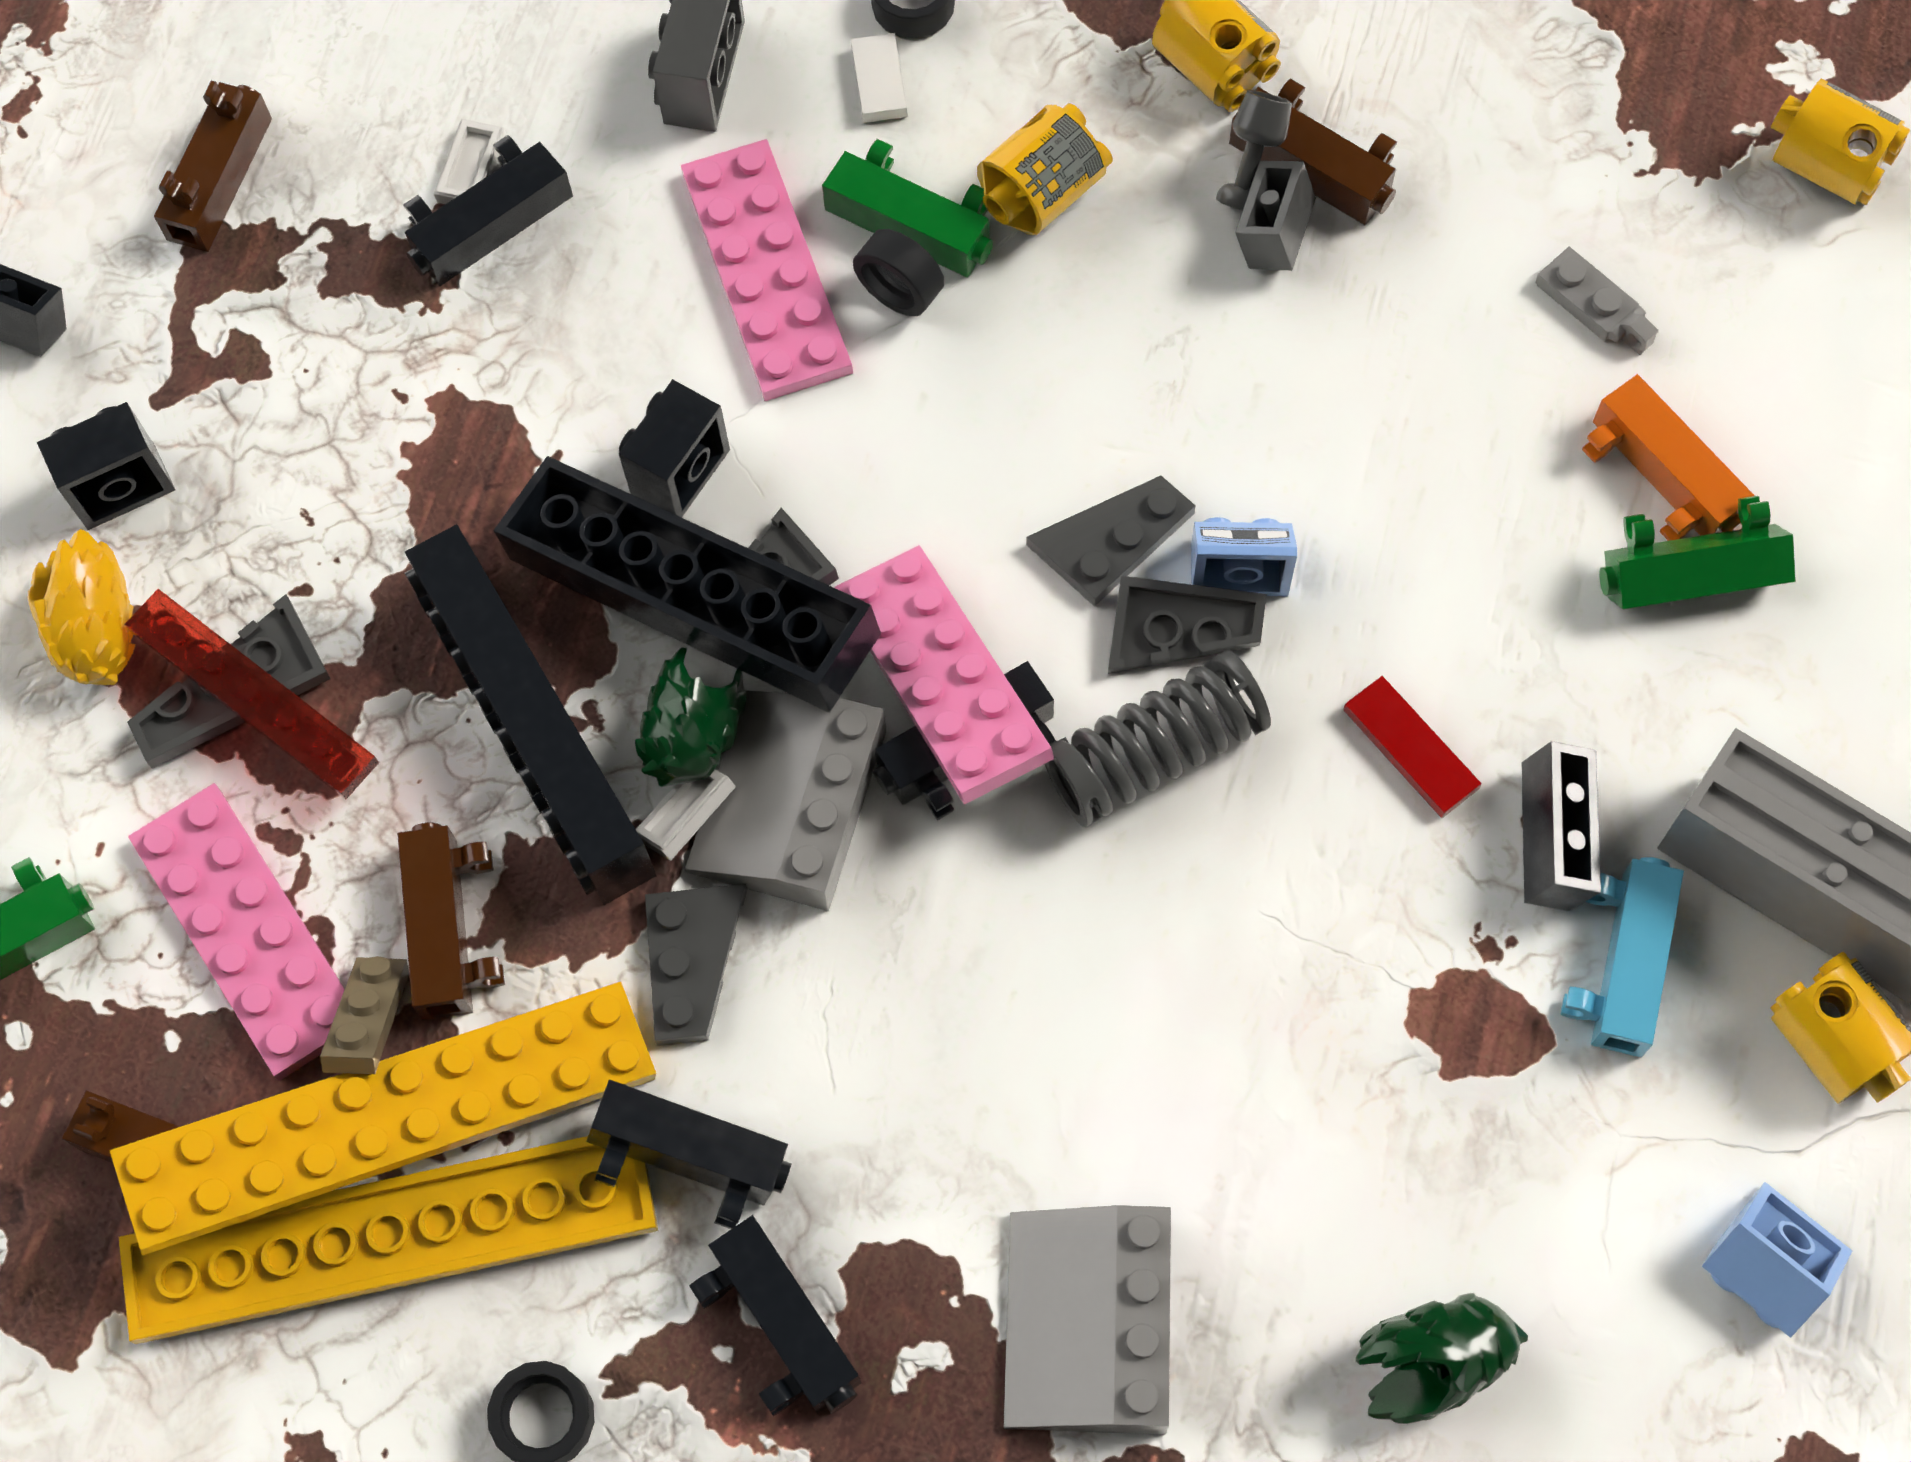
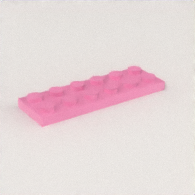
[681,139,853,401]
[834,545,1054,805]
[128,783,345,1081]

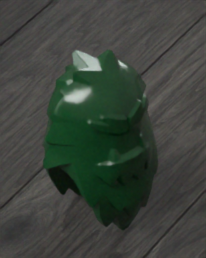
[635,647,747,787]
[1356,1293,1528,1424]

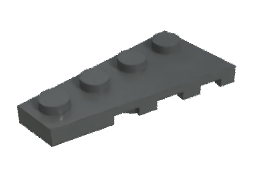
[127,594,331,769]

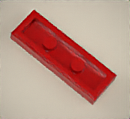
[1343,675,1482,818]

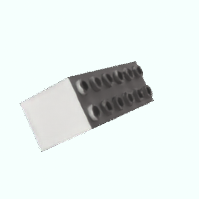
[1657,728,1911,1005]

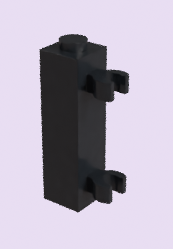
[403,135,573,286]
[873,661,1056,821]
[586,1079,792,1229]
[689,1215,862,1416]

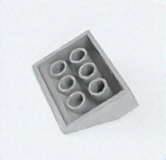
[685,690,886,911]
[1004,1205,1171,1435]

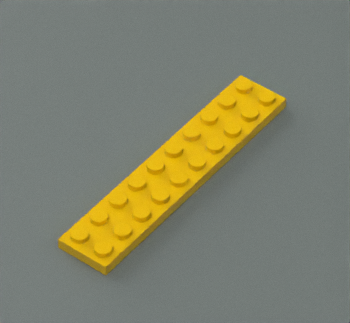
[109,981,657,1256]
[119,1136,658,1344]

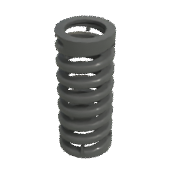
[1045,650,1271,828]

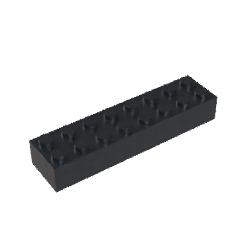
[493,456,881,713]
[404,524,656,905]

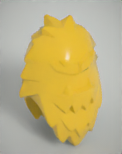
[27,529,136,685]

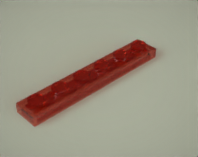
[124,589,379,800]

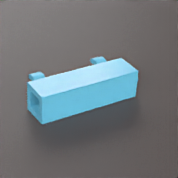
[1560,857,1684,1058]

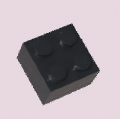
[618,379,730,517]
[37,402,176,530]

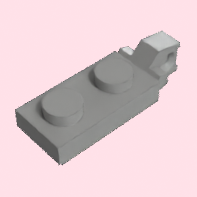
[1535,246,1659,355]

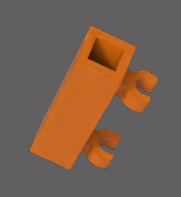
[1582,374,1755,541]

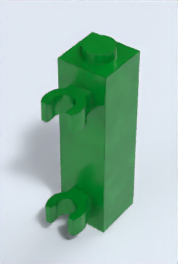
[822,139,993,278]
[1599,496,1796,609]
[0,857,95,980]

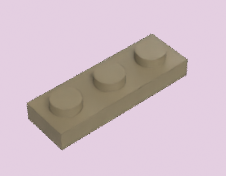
[320,956,409,1074]

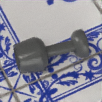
[1216,90,1292,210]

